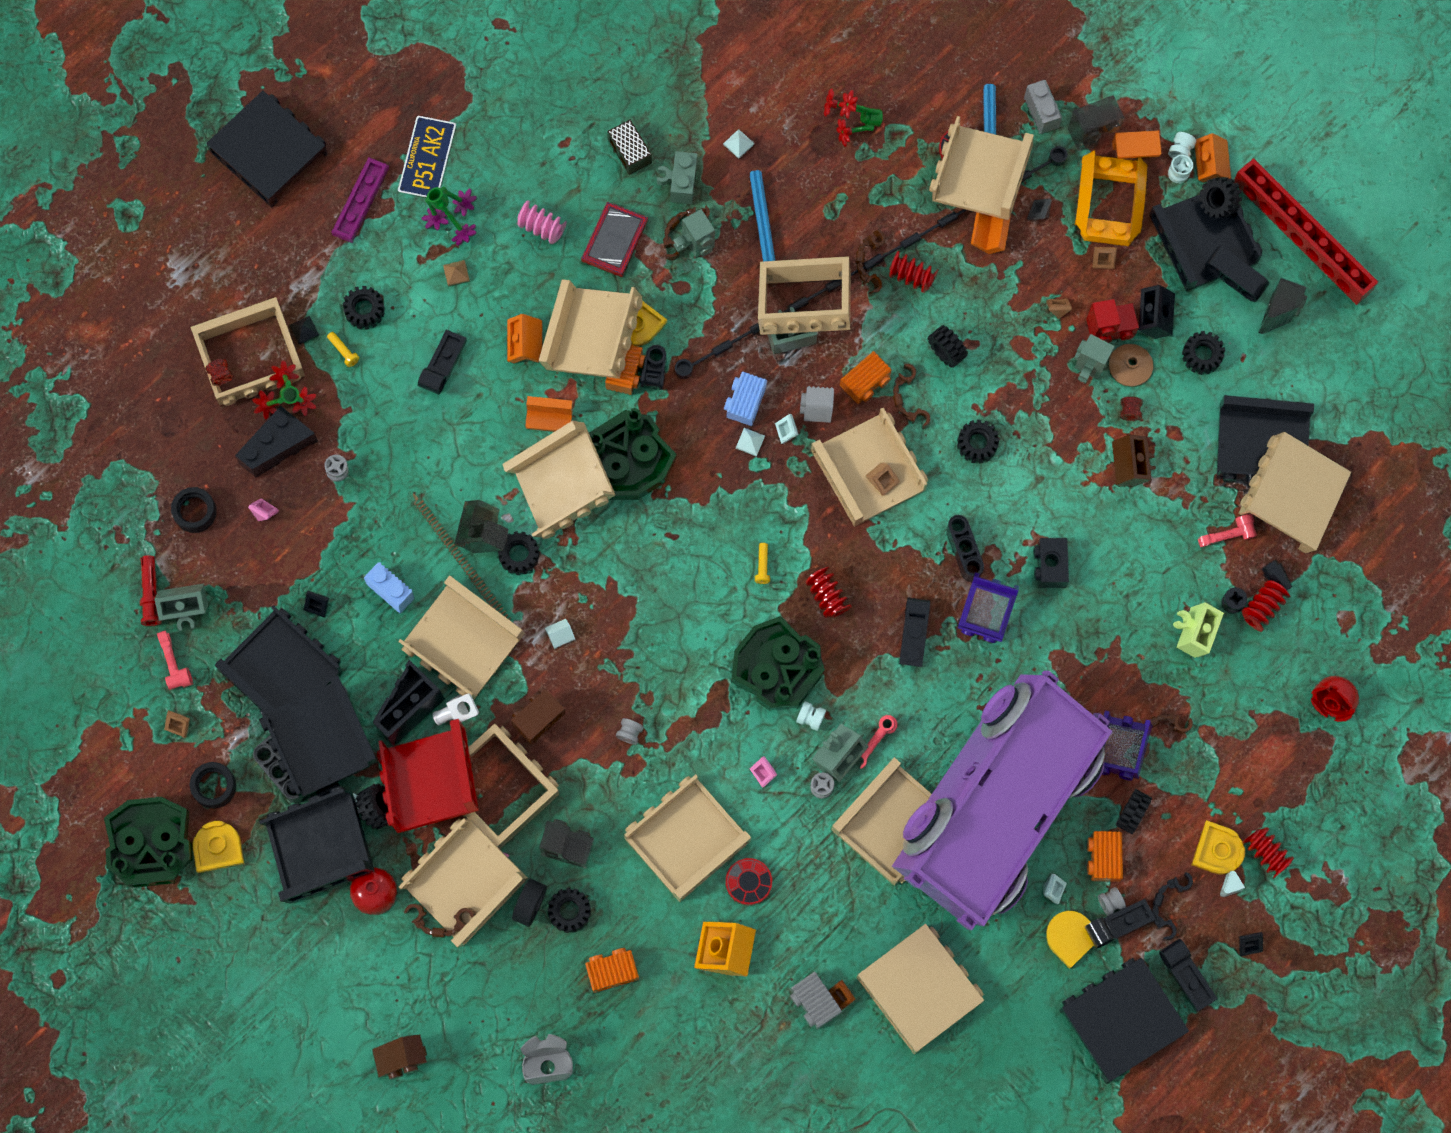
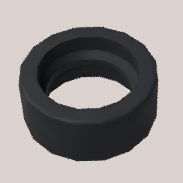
[171,487,217,533]
[189,762,237,809]
[512,878,547,927]

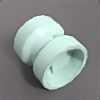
[1168,132,1196,159]
[1168,155,1193,184]
[796,701,826,731]

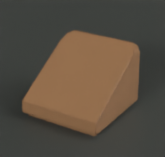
[866,462,900,496]

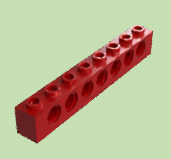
[1234,158,1378,305]

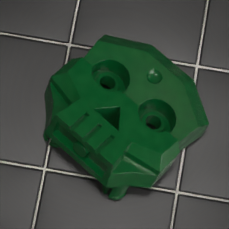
[589,408,677,500]
[731,616,825,711]
[104,797,193,888]

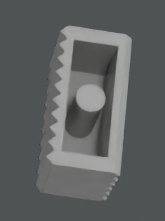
[1024,80,1062,134]
[800,386,834,423]
[790,972,842,1030]

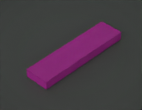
[331,157,389,243]

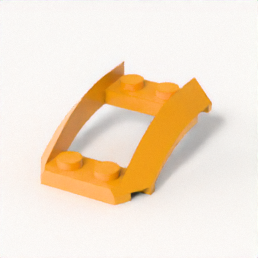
[1075,150,1147,246]

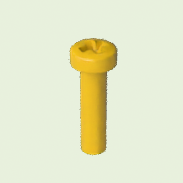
[327,332,360,367]
[755,543,770,584]

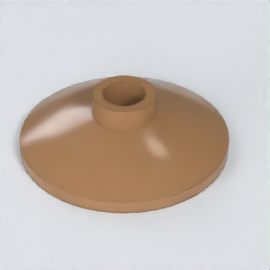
[1108,344,1153,387]

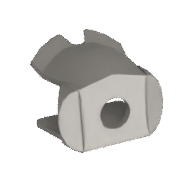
[521,1034,573,1085]

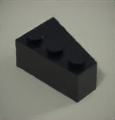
[235,406,318,477]
[373,660,445,746]

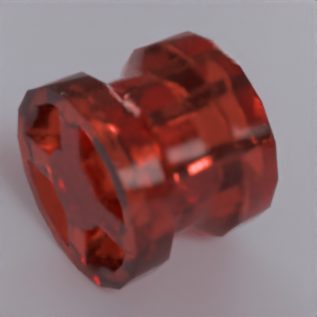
[205,359,233,386]
[1120,397,1143,421]

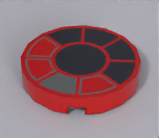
[725,858,772,906]

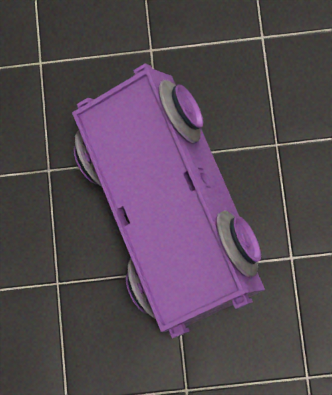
[892,671,1112,930]

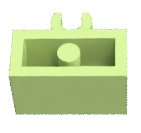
[1173,602,1224,658]

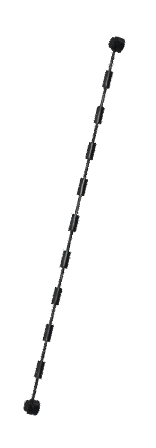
[675,146,1068,379]

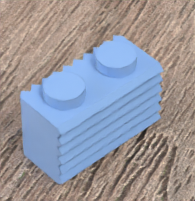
[724,372,767,426]
[364,562,414,613]

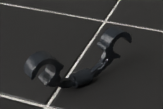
[1152,872,1193,941]

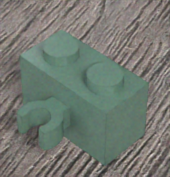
[657,151,697,205]
[673,209,715,258]
[767,307,818,355]
[1074,334,1115,384]
[155,583,208,631]
[812,724,868,782]

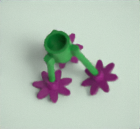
[421,186,477,246]

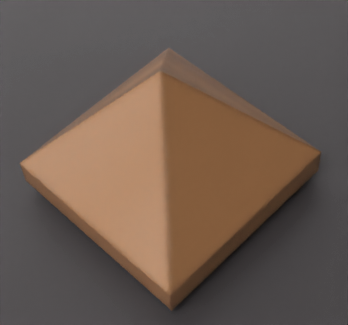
[1092,247,1117,269]
[443,260,470,286]
[1046,299,1072,319]
[164,710,190,738]

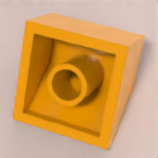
[694,922,756,976]

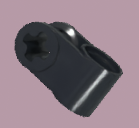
[640,345,666,390]

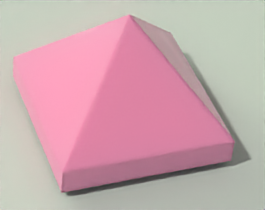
[248,498,279,521]
[750,756,777,788]

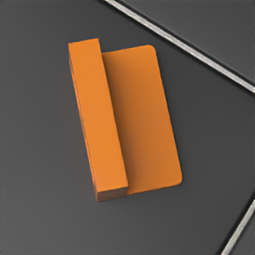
[1112,131,1161,159]
[1195,133,1231,182]
[971,212,1011,254]
[507,314,542,363]
[525,396,573,432]

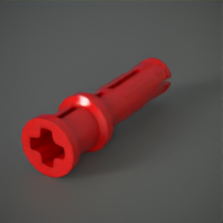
[140,555,162,626]

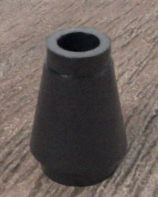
[1261,559,1293,590]

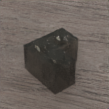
[1068,95,1125,151]
[454,500,509,553]
[539,819,594,869]

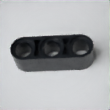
[1205,246,1270,302]
[946,515,984,582]

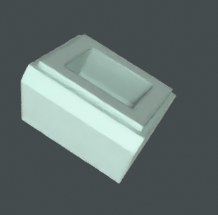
[545,619,575,649]
[1220,871,1245,897]

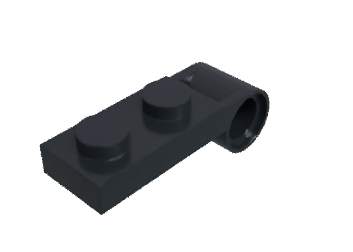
[417,329,467,395]
[899,597,930,667]
[1085,899,1156,949]
[1159,939,1218,1013]

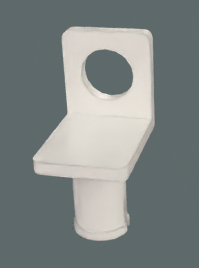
[433,693,479,725]

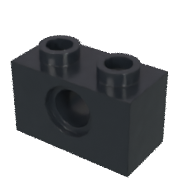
[1138,285,1175,339]
[1033,538,1069,588]

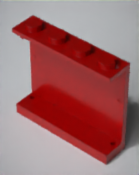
[377,718,479,833]

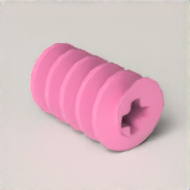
[518,200,567,244]

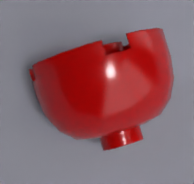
[1311,675,1359,722]
[350,867,397,915]

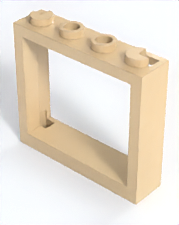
[758,257,851,335]
[191,297,305,406]
[463,724,559,849]

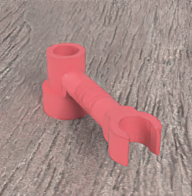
[1198,514,1257,547]
[157,630,193,690]
[860,715,898,769]

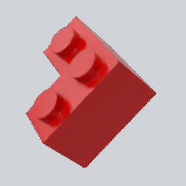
[1086,299,1139,343]

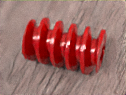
[889,250,939,293]
[806,567,852,618]
[1242,580,1290,632]
[1242,827,1294,879]

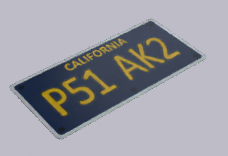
[398,116,456,197]

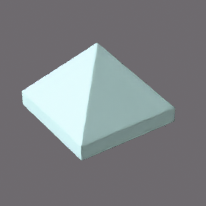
[723,129,754,159]
[775,414,798,444]
[736,428,765,456]
[1043,874,1066,904]

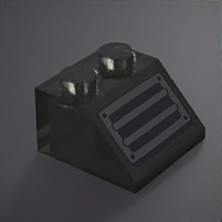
[1258,278,1307,334]

